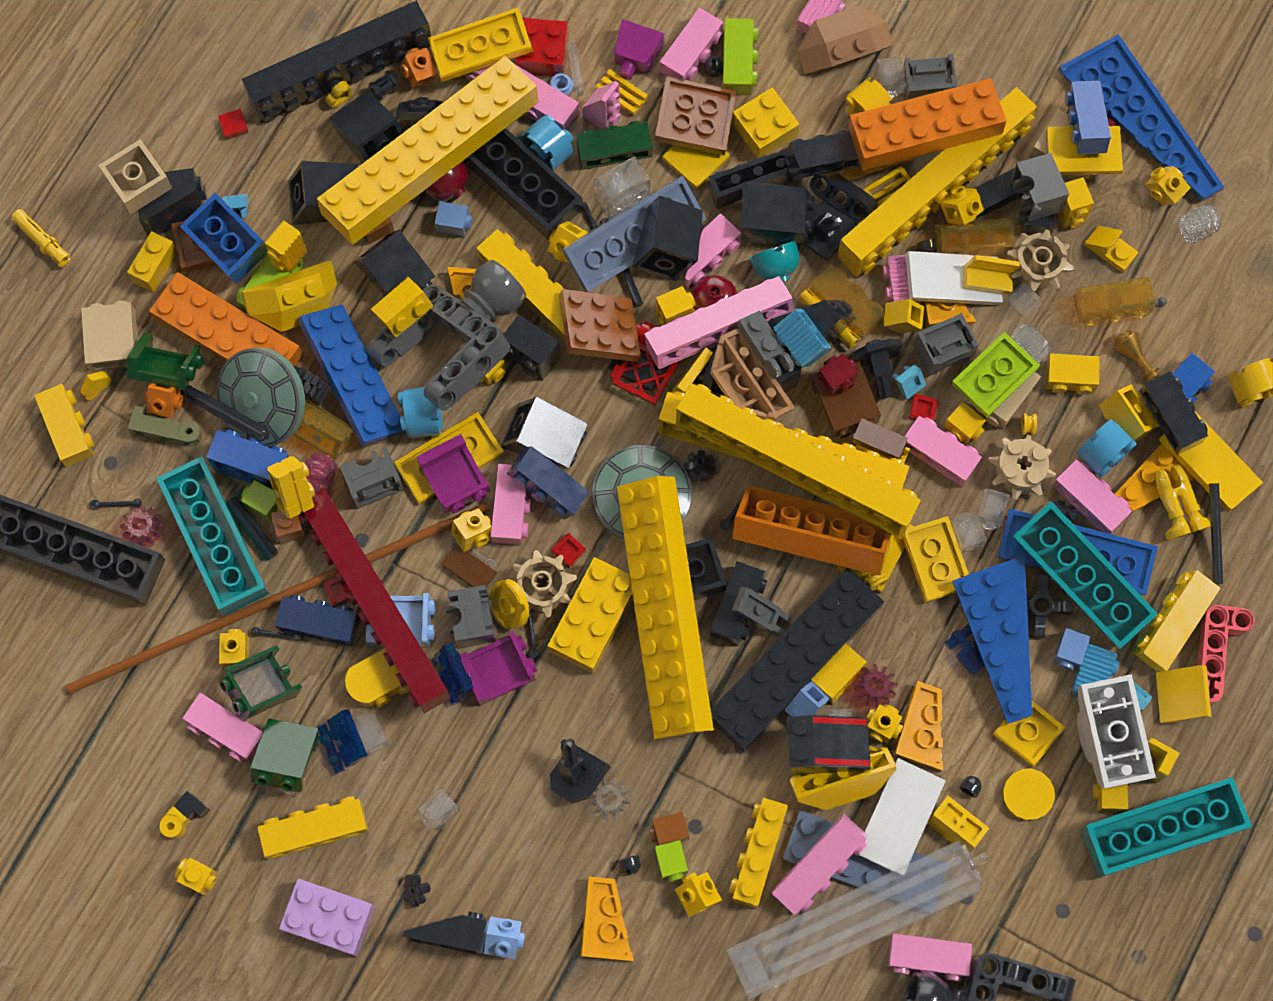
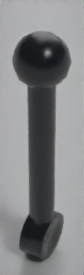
[583,202,597,229]
[720,490,746,530]
[90,498,142,510]
[528,608,539,659]
[251,627,303,641]

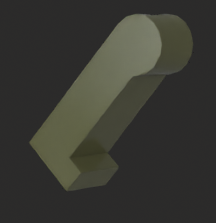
[128,405,202,447]

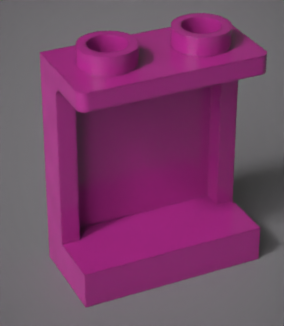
[417,434,490,514]
[457,631,537,706]

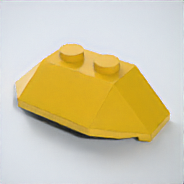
[241,260,337,332]
[790,746,897,810]

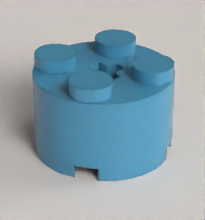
[518,114,574,171]
[398,387,443,439]
[1076,419,1137,479]

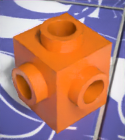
[400,48,438,89]
[145,383,183,418]

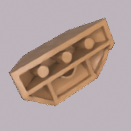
[797,5,893,74]
[710,328,795,420]

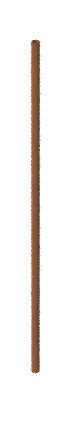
[66,502,490,694]

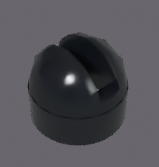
[704,56,723,77]
[917,238,938,253]
[959,776,982,798]
[618,855,641,875]

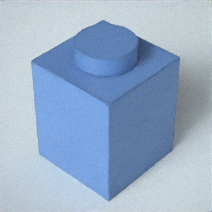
[434,201,473,238]
[1053,628,1090,671]
[785,681,830,717]

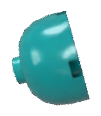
[749,241,800,282]

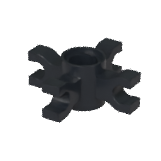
[1027,575,1073,638]

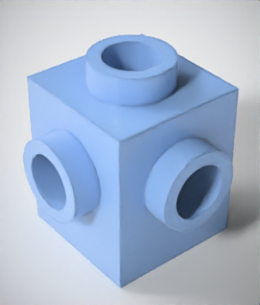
[484,917,525,959]

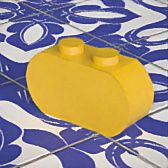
[345,648,410,708]

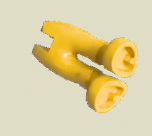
[1155,464,1211,541]

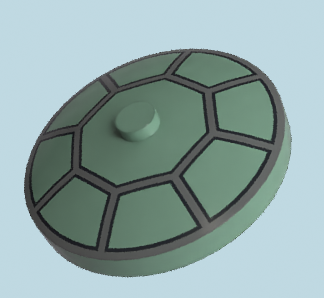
[217,347,305,447]
[592,445,692,541]

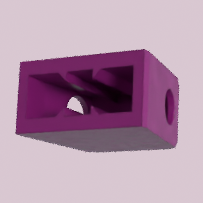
[614,19,664,80]

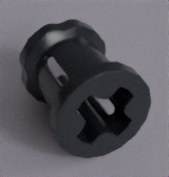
[368,71,400,102]

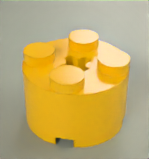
[845,77,892,115]
[1227,357,1273,408]

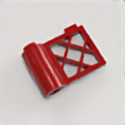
[610,321,683,406]

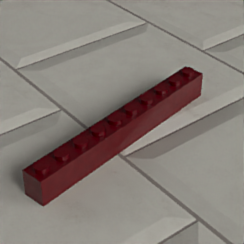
[299,488,451,714]

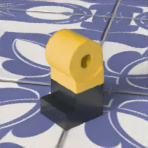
[159,791,210,839]

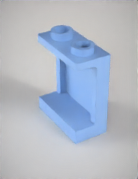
[366,593,436,648]

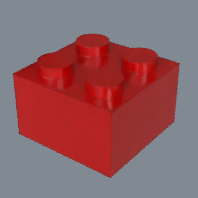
[515,17,569,76]

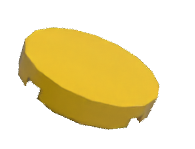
[489,579,529,630]
[1002,769,1055,821]

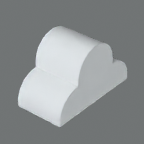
[1077,674,1156,788]

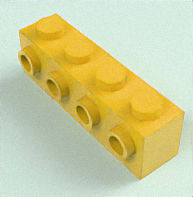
[1133,570,1221,671]
[258,796,369,860]
[729,798,788,909]

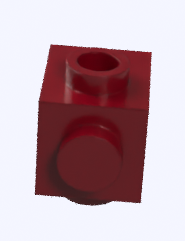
[817,353,858,397]

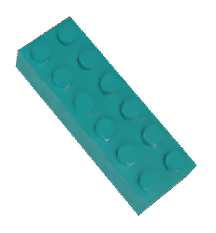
[156,456,269,616]
[1012,501,1158,649]
[1081,777,1252,879]

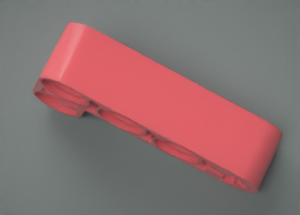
[1197,605,1255,706]

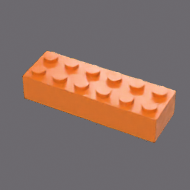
[848,78,1006,171]
[149,272,303,366]
[732,485,892,576]

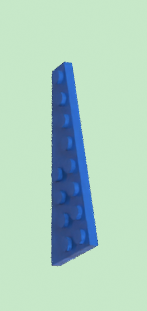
[1058,34,1224,202]

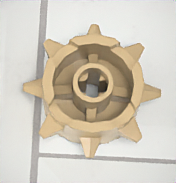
[1007,229,1074,292]
[988,435,1056,500]
[513,550,577,618]

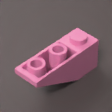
[582,81,621,129]
[685,213,741,289]

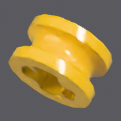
[1021,413,1037,436]
[863,569,889,591]

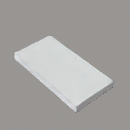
[905,251,1003,305]
[858,758,946,876]

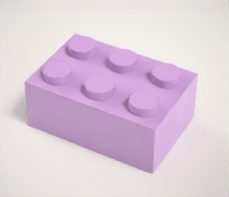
[279,878,375,957]

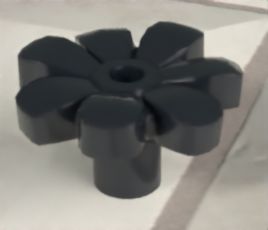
[684,450,715,481]
[1051,500,1079,520]
[404,874,431,908]

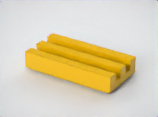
[595,69,648,116]
[863,165,911,207]

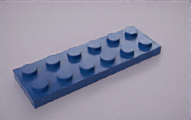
[298,304,406,446]
[997,508,1158,596]

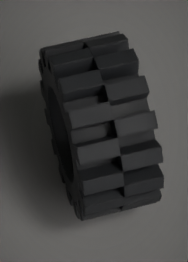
[293,366,330,406]

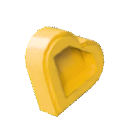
[325,81,353,108]
[81,371,112,400]

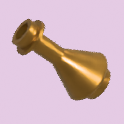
[1114,329,1160,382]

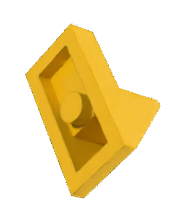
[1084,226,1139,273]

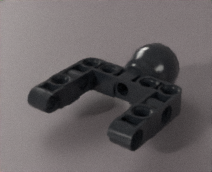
[903,953,1076,1001]

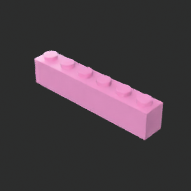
[465,64,580,130]
[645,276,793,369]

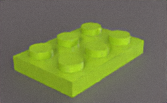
[951,332,1040,418]

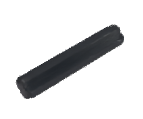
[226,496,278,560]

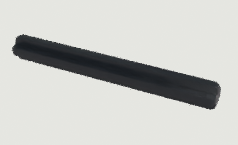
[180,384,270,442]

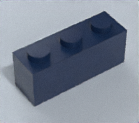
[506,445,589,520]
[275,595,359,647]

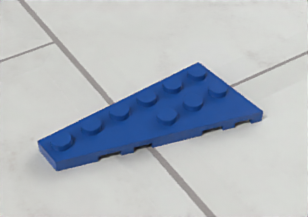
[952,555,1032,725]

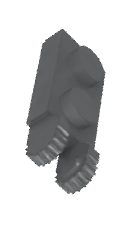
[737,310,794,378]
[732,587,791,637]

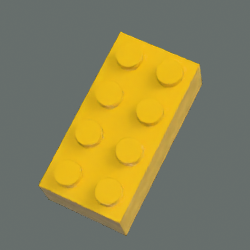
[548,557,633,674]

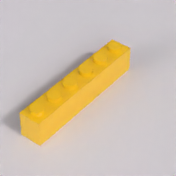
[476,229,566,343]

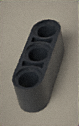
[973,168,1025,219]
[810,172,878,223]

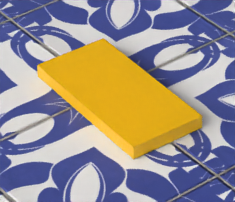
[428,7,533,82]
[393,412,504,505]
[1159,412,1263,513]

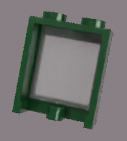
[219,645,302,722]

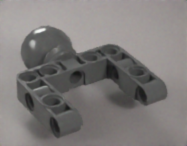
[367,260,526,411]

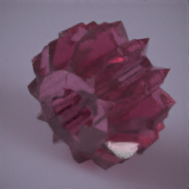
[305,452,338,493]
[120,505,164,547]
[854,664,898,708]

